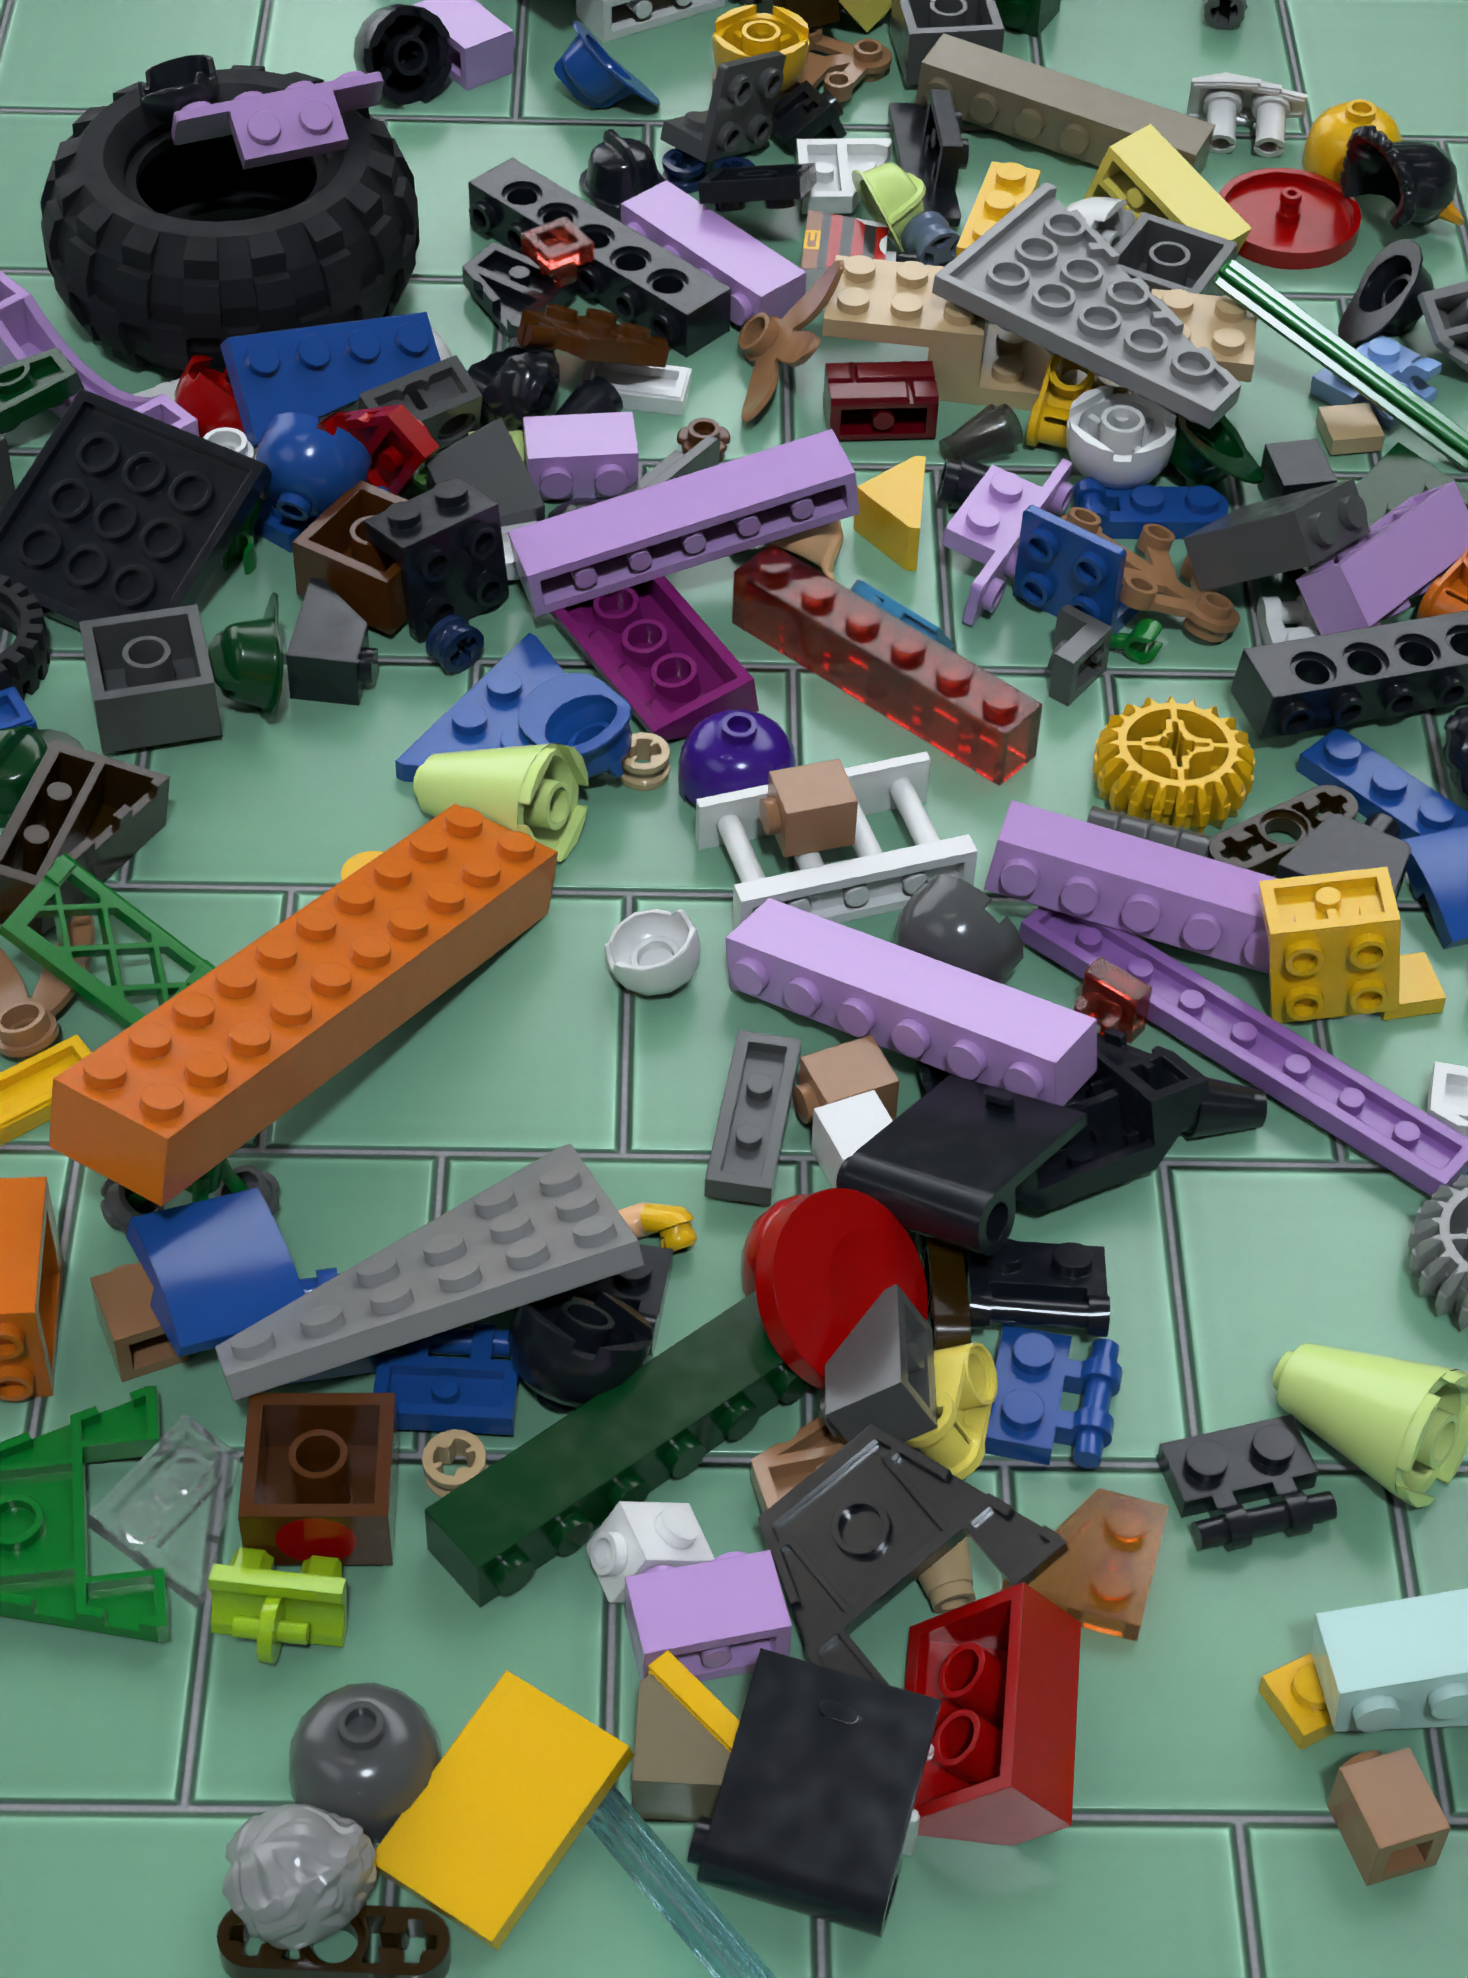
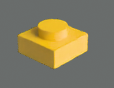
[1258,1653,1337,1750]

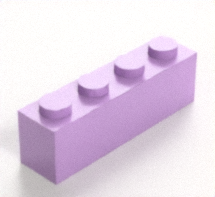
[621,180,806,328]
[1295,481,1468,635]

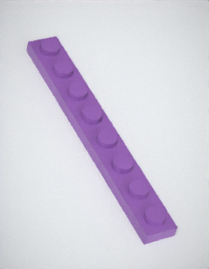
[1019,906,1468,1196]

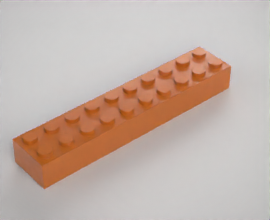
[49,804,558,1207]

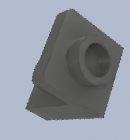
[1048,604,1113,706]

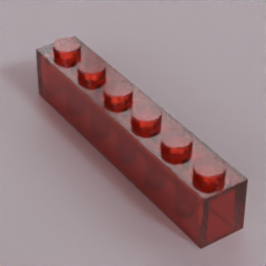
[732,544,1043,786]

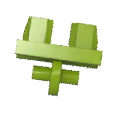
[208,1547,347,1664]

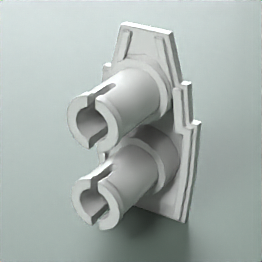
[1186,72,1308,157]

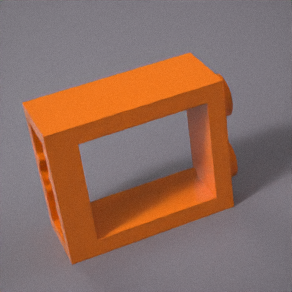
[0,1176,64,1401]

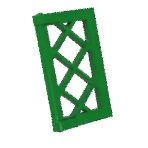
[0,853,216,1029]

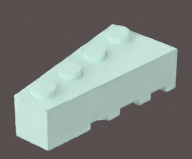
[1311,1588,1468,1732]

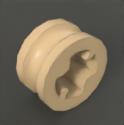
[619,732,670,791]
[422,1429,488,1498]

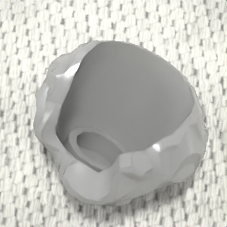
[222,1804,377,1950]

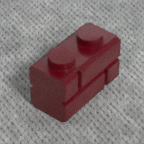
[823,361,939,441]

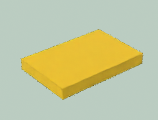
[375,1670,634,1951]

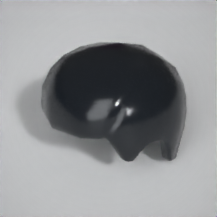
[137,54,220,124]

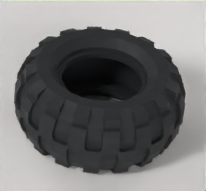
[40,65,420,380]

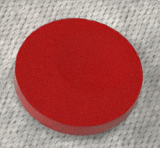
[1219,168,1361,270]
[755,1188,928,1391]

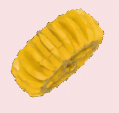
[1092,695,1256,833]

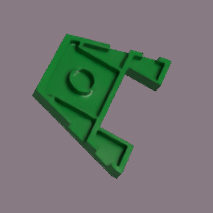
[0,1385,170,1642]

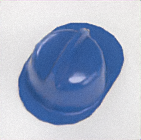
[554,20,660,108]
[518,673,632,779]

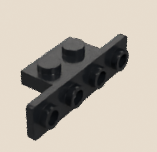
[888,89,969,227]

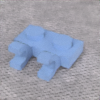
[1310,334,1442,429]

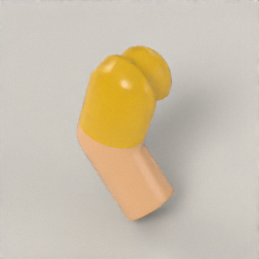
[618,1202,697,1252]

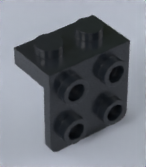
[364,477,509,641]

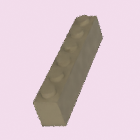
[915,33,1215,174]

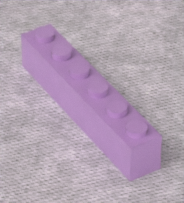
[508,429,860,617]
[984,800,1278,974]
[725,898,1097,1106]

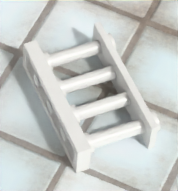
[695,751,978,930]

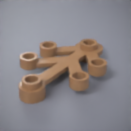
[712,26,892,102]
[1061,507,1240,642]

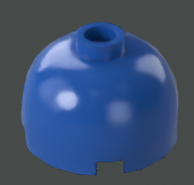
[256,412,372,521]

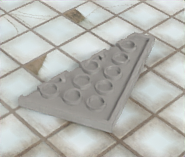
[932,182,1241,429]
[215,1144,644,1401]

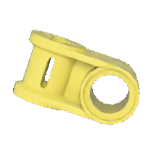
[904,1342,998,1480]

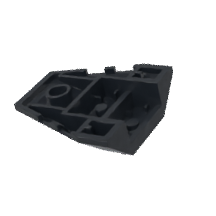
[915,1027,1210,1212]

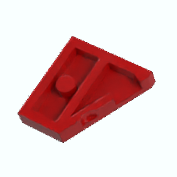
[317,404,440,497]

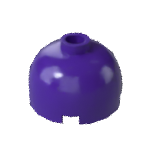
[678,709,796,805]

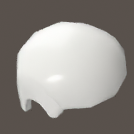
[604,909,701,996]

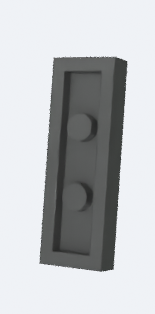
[705,1030,802,1206]

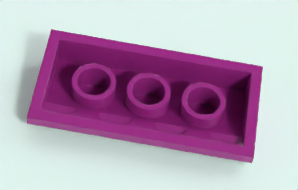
[550,576,759,740]

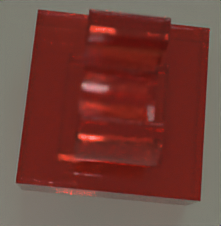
[521,217,594,288]
[1074,957,1152,1044]

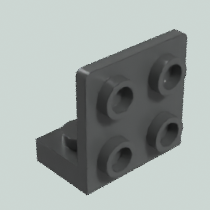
[660,51,786,163]

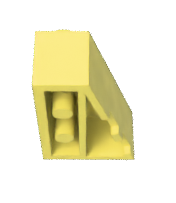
[1083,124,1252,256]

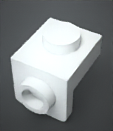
[586,1501,715,1603]

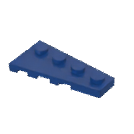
[220,312,441,449]

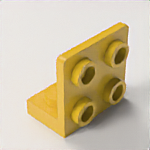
[1259,867,1401,1023]

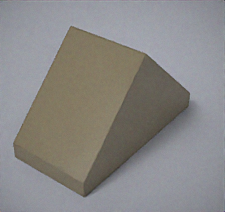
[632,1674,731,1822]

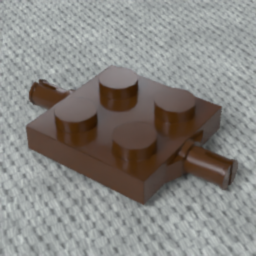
[517,304,670,368]

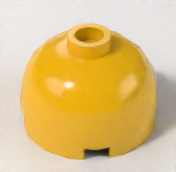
[712,5,809,93]
[1302,99,1403,185]

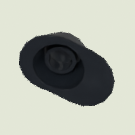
[579,129,665,222]
[1338,239,1434,345]

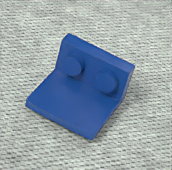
[1013,505,1140,634]

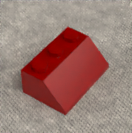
[904,1582,1081,1846]

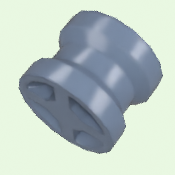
[901,211,960,267]

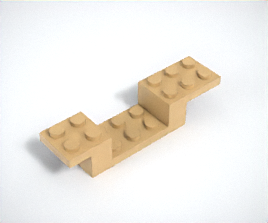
[822,255,1257,411]

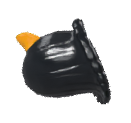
[1340,125,1465,230]

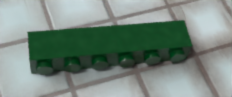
[424,1291,811,1608]

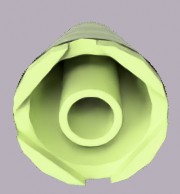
[413,743,589,862]
[1272,1343,1468,1508]

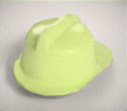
[851,162,926,252]

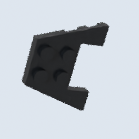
[758,1424,1069,1685]

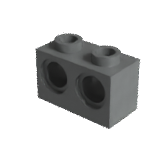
[358,355,483,450]

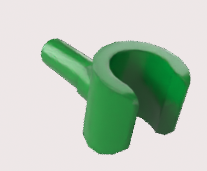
[222,497,263,574]
[1110,618,1163,664]

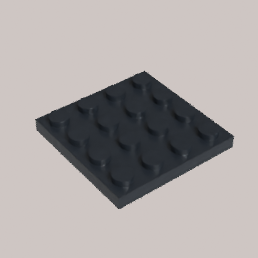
[0,388,272,630]

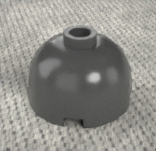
[895,874,1023,983]
[289,1683,442,1844]

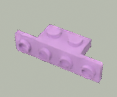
[171,71,384,170]
[941,458,1075,627]

